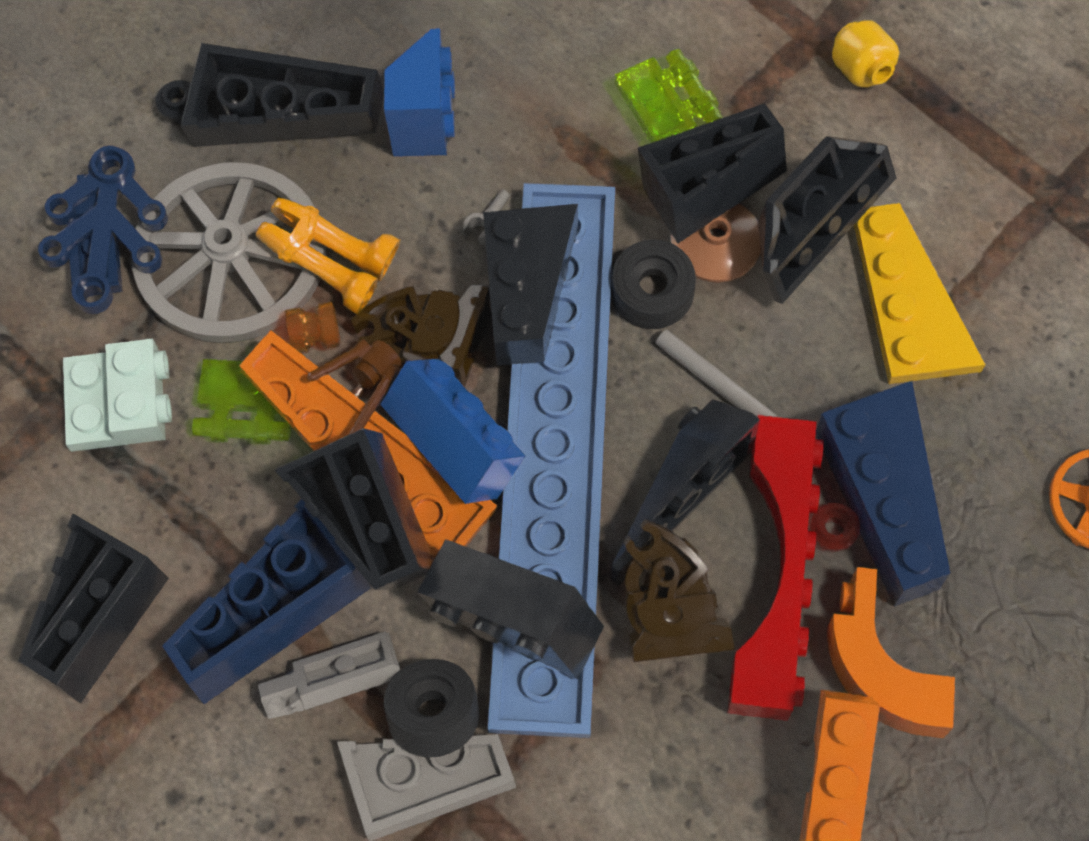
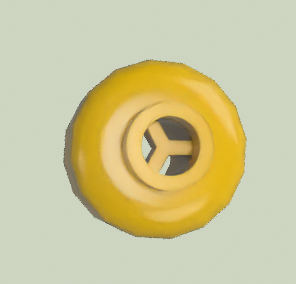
[832,20,899,87]

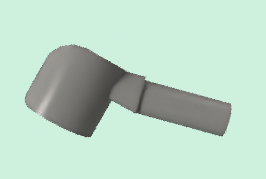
[463,189,510,245]

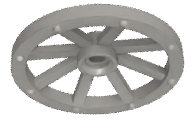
[131,162,326,343]

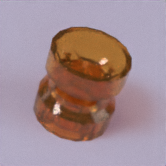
[285,301,341,354]

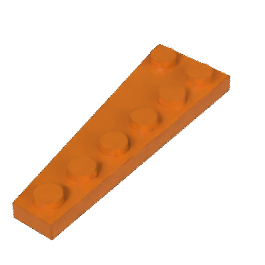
[239,330,497,559]

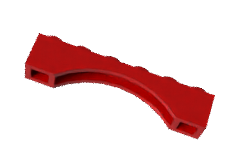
[727,415,824,721]

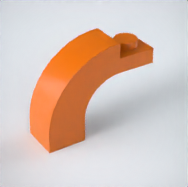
[827,567,955,738]

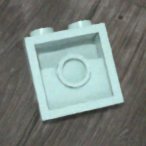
[63,338,172,452]

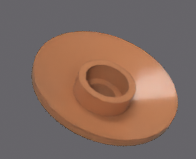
[671,204,761,283]

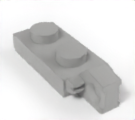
[258,631,400,719]

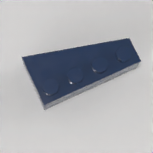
[816,381,950,607]
[162,498,371,704]

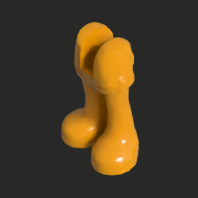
[256,198,401,314]

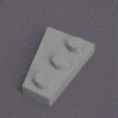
[337,734,516,841]

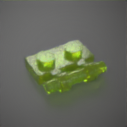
[615,49,724,143]
[192,359,291,445]

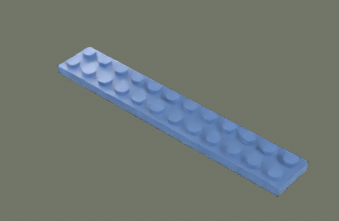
[488,183,615,738]

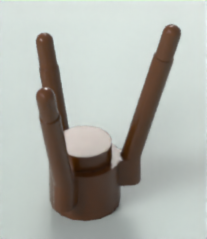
[307,339,402,435]

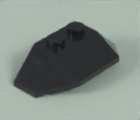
[758,136,897,304]

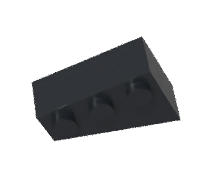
[637,103,787,244]
[483,204,578,366]
[275,428,434,590]
[18,513,169,703]
[417,539,604,680]

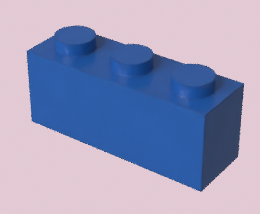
[380,359,525,504]

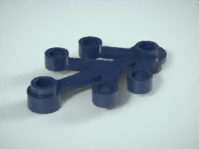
[38,146,168,314]

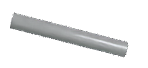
[656,329,777,417]

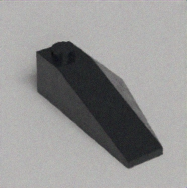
[611,399,760,586]

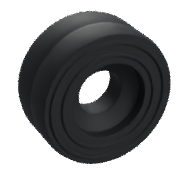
[611,239,696,329]
[384,659,479,757]

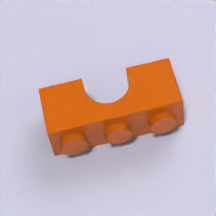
[799,689,880,841]

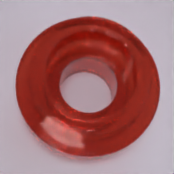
[810,503,860,552]

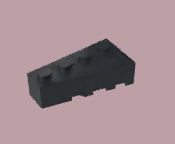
[181,43,384,147]

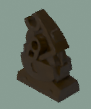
[351,285,492,387]
[624,519,735,662]

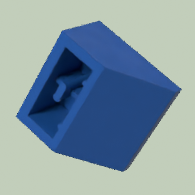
[384,29,455,157]

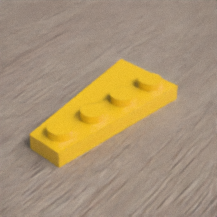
[854,203,985,384]

